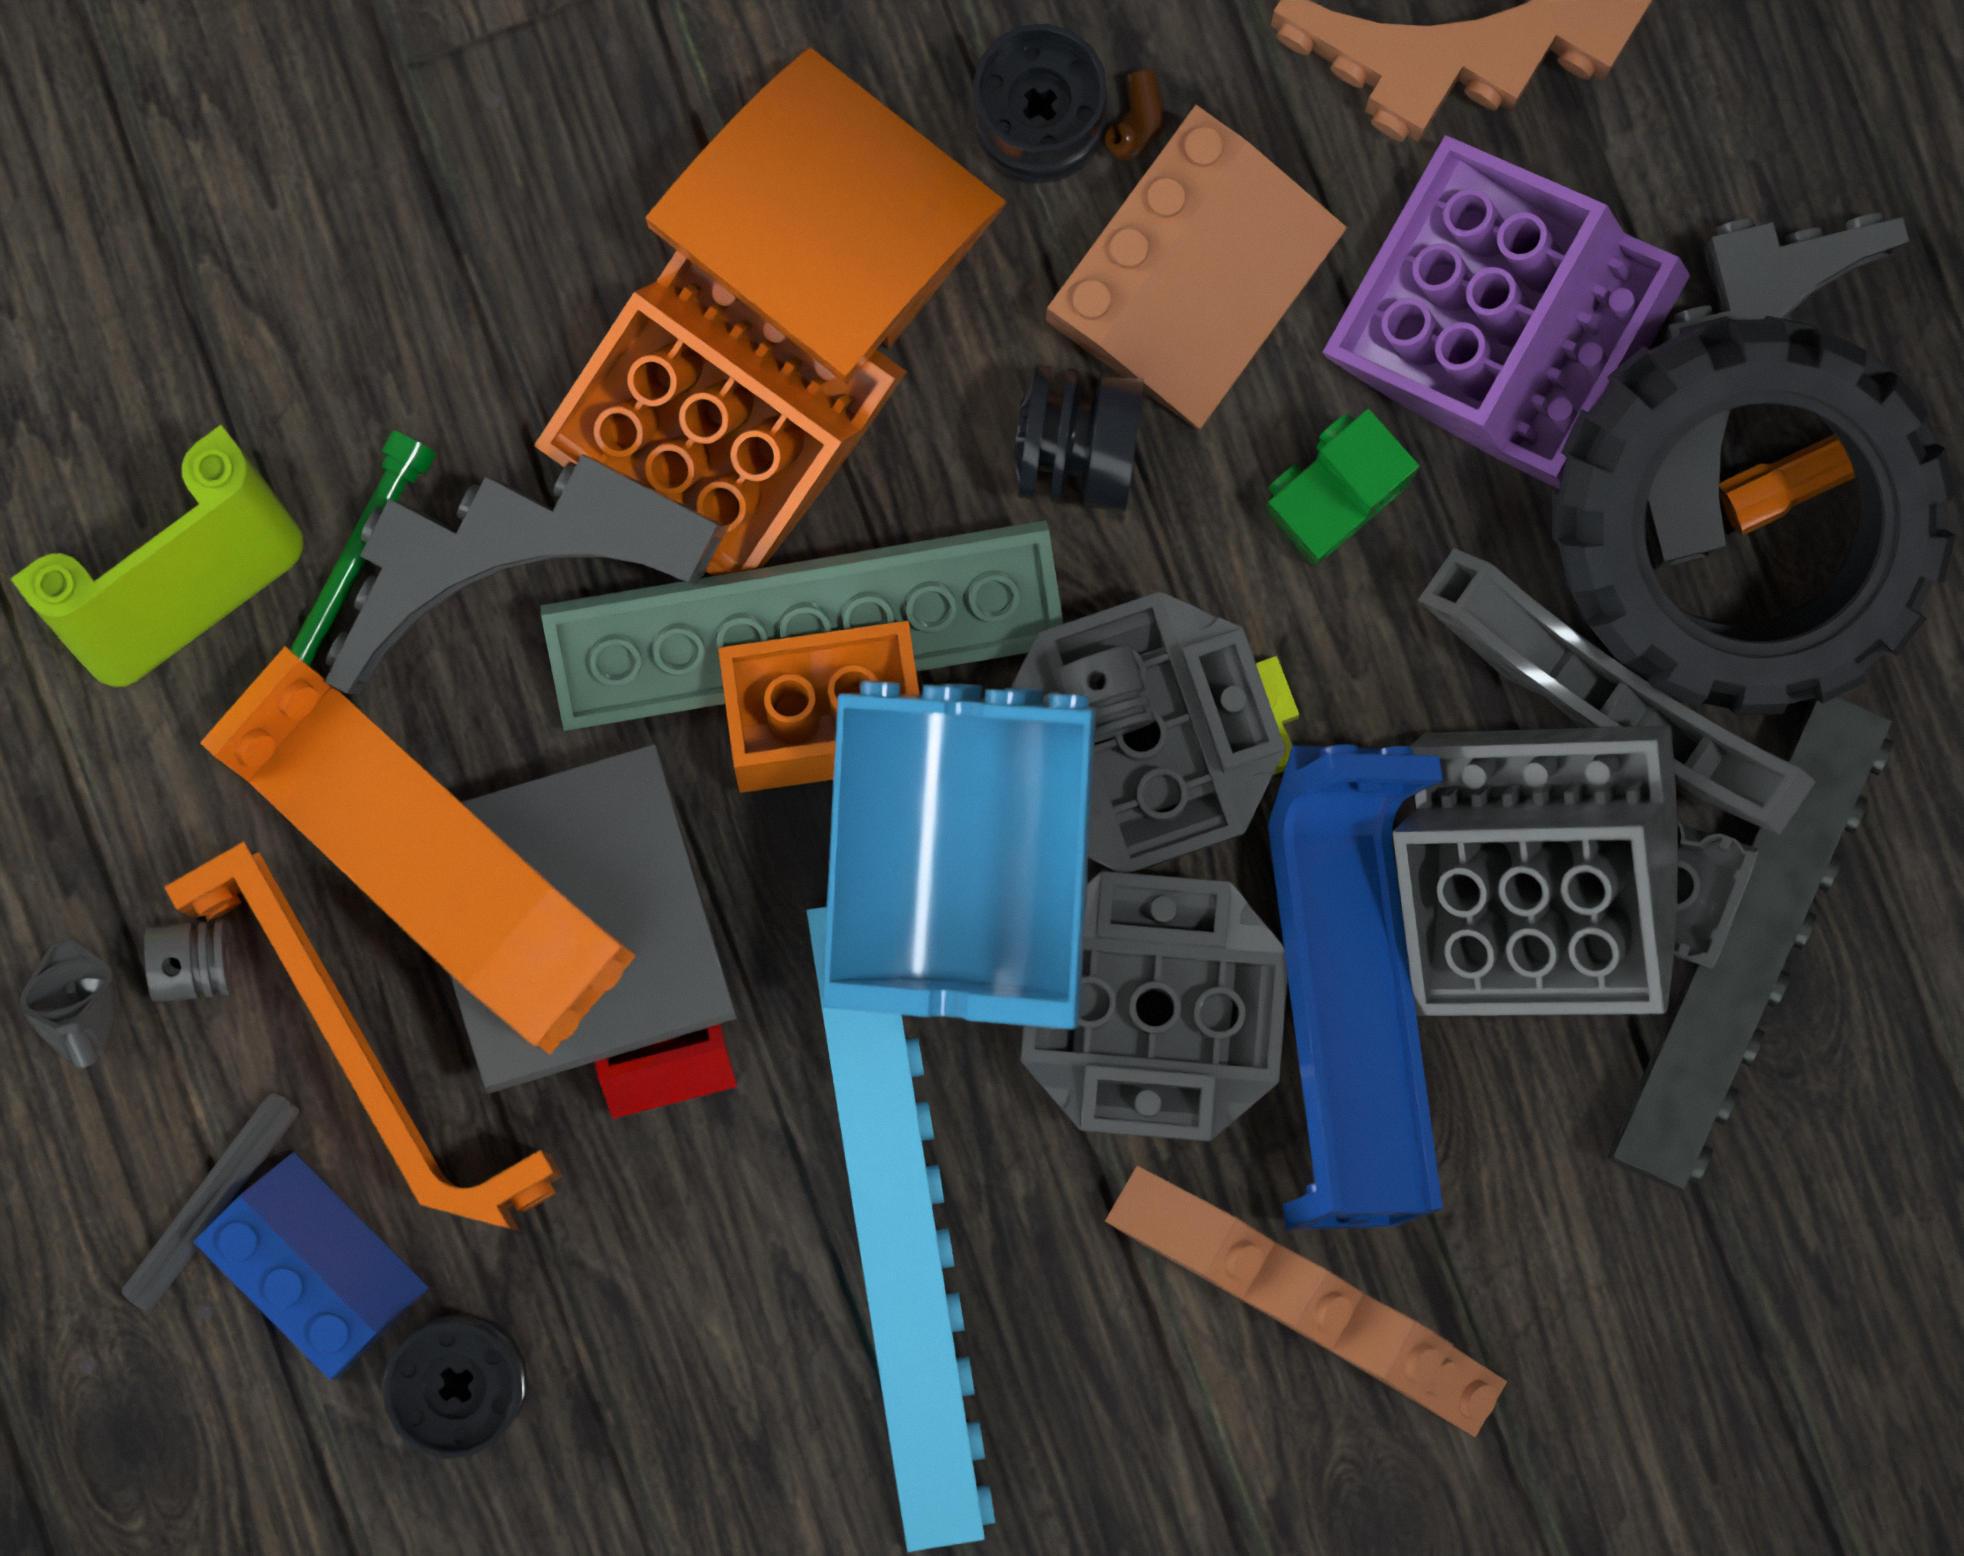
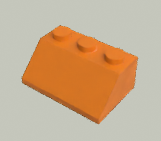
[718,621,920,793]

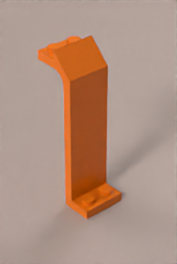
[200,646,636,1055]
[164,841,563,1231]

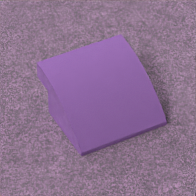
[1322,135,1690,489]

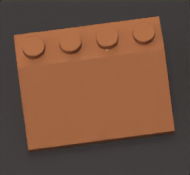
[1046,105,1347,431]

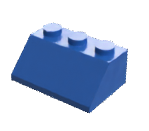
[193,1152,430,1380]

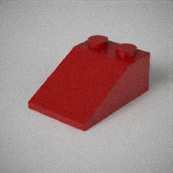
[595,1023,737,1119]

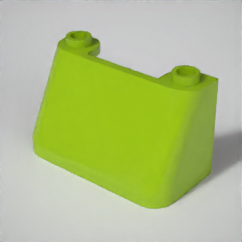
[11,425,303,687]

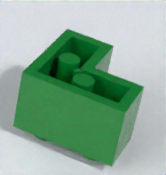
[1265,408,1420,568]

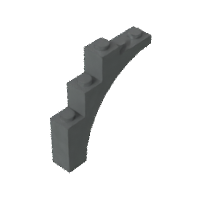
[1644,213,1909,570]
[325,454,728,694]
[1418,548,1816,835]

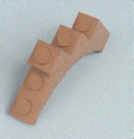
[1270,0,1653,143]
[1105,1166,1507,1438]

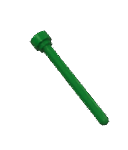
[290,430,437,665]

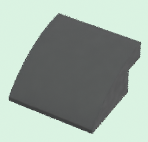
[1393,726,1678,1016]
[450,744,737,1094]

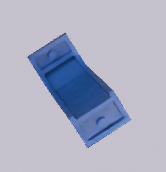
[1268,745,1443,1230]

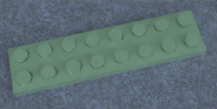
[541,520,1063,731]

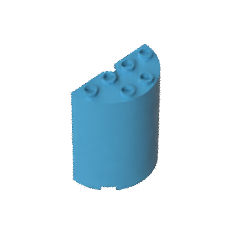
[822,681,1096,1029]

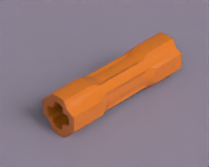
[1719,434,1855,536]

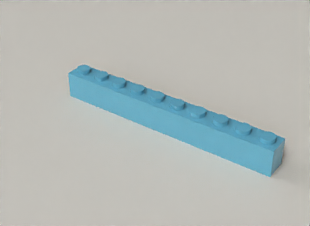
[807,907,995,1552]

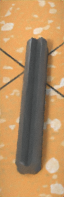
[122,1091,299,1311]

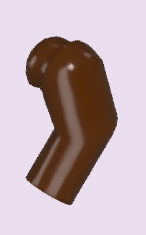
[1104,70,1165,161]

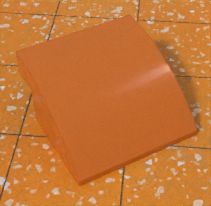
[645,47,1007,385]
[534,251,907,576]

